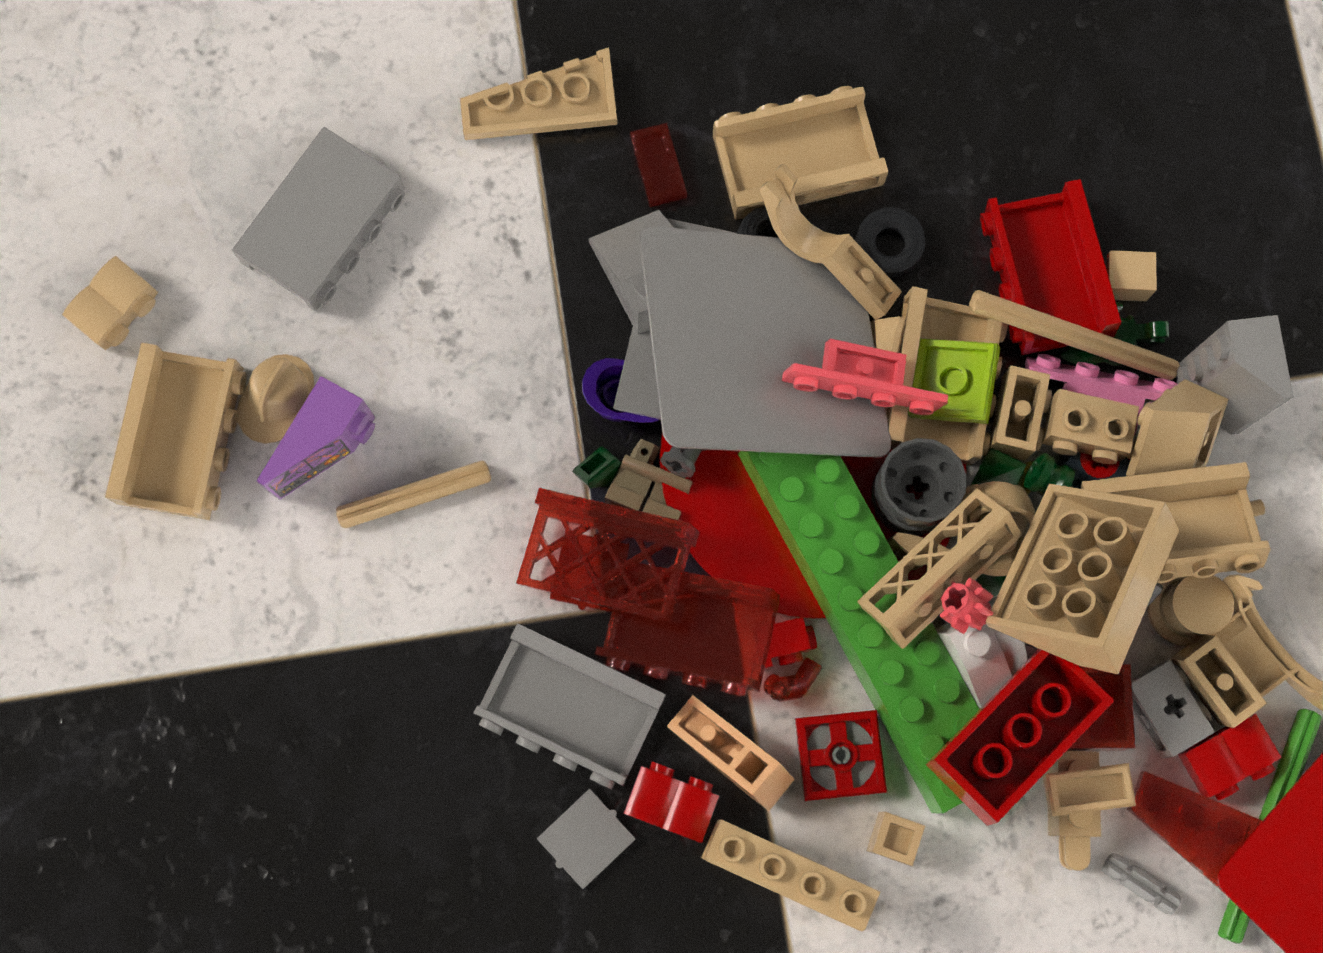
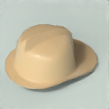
[237,354,314,444]

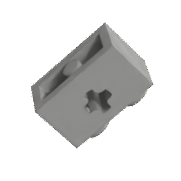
[1118,660,1215,758]

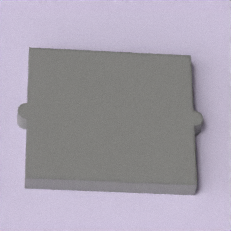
[537,789,636,889]

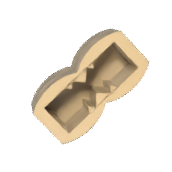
[62,256,158,351]

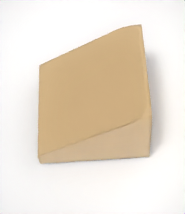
[870,316,906,353]

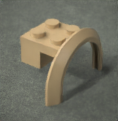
[1170,575,1323,728]

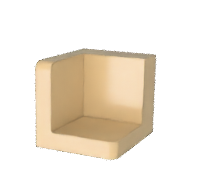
[1107,251,1157,301]
[866,812,925,866]

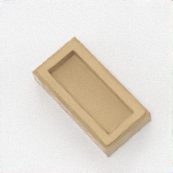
[1043,763,1136,817]

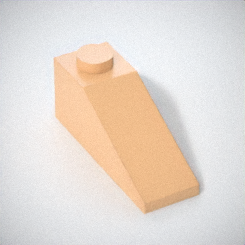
[667,695,795,812]

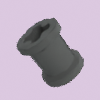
[660,446,707,478]

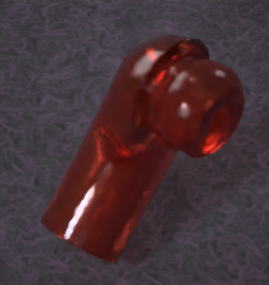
[763,657,823,702]

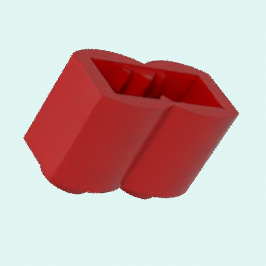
[1178,713,1282,801]
[623,762,719,843]

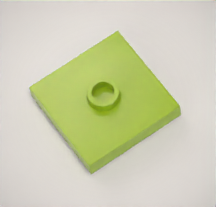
[908,338,1000,424]

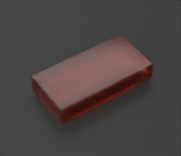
[630,123,687,207]

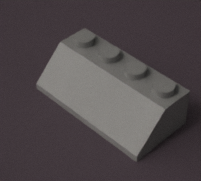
[1176,315,1293,435]

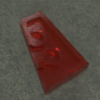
[1127,771,1262,893]

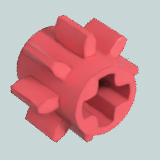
[940,578,994,634]

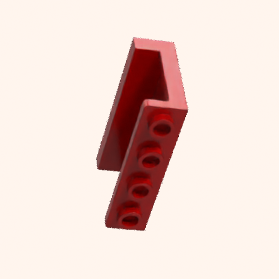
[980,179,1122,355]

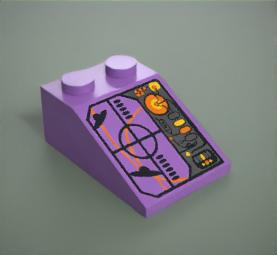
[257,376,375,500]

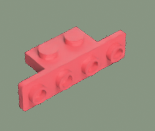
[782,339,948,415]

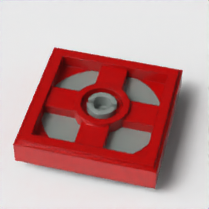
[794,710,887,801]

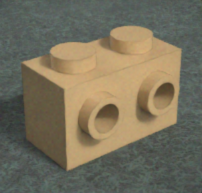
[989,366,1052,461]
[1042,389,1139,464]

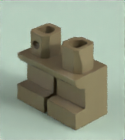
[605,439,692,532]

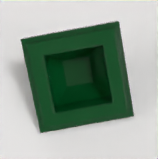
[572,446,621,489]

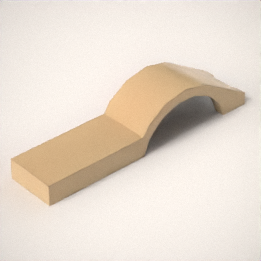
[759,163,902,320]

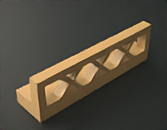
[857,488,1022,649]

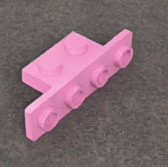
[1025,354,1177,436]

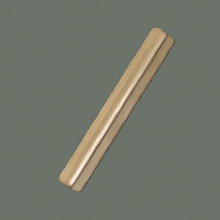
[336,460,491,528]

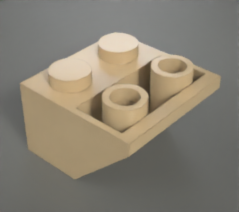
[1126,379,1229,476]

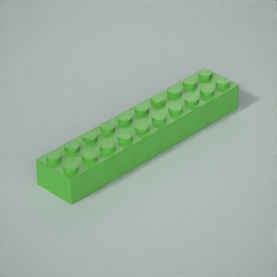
[738,451,979,813]

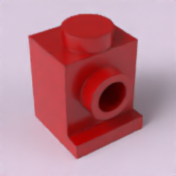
[753,617,817,671]

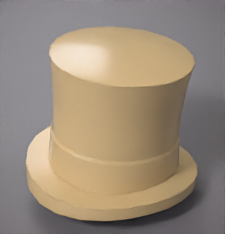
[1147,576,1234,646]

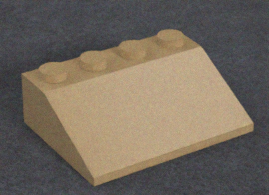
[985,484,1179,674]

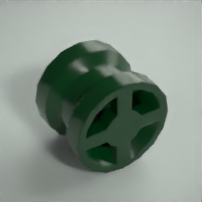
[1024,453,1075,495]

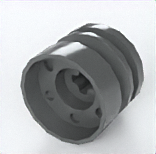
[871,438,966,536]

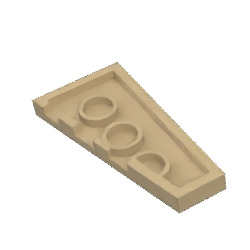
[460,47,617,140]

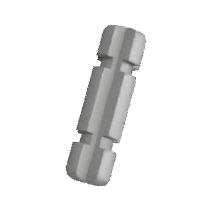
[1102,853,1181,914]

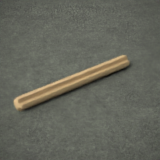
[969,290,1180,380]

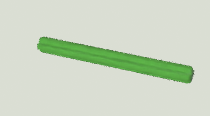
[1218,708,1322,944]

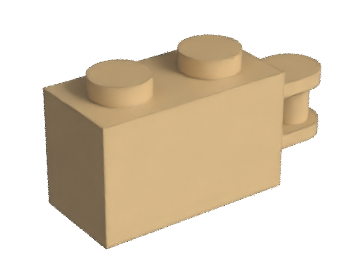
[1047,751,1101,871]

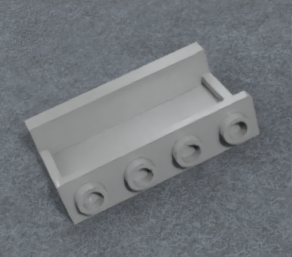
[232,127,405,311]
[474,623,666,790]

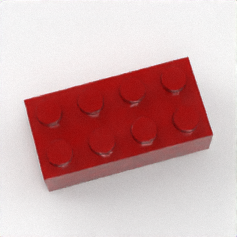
[926,649,1115,826]

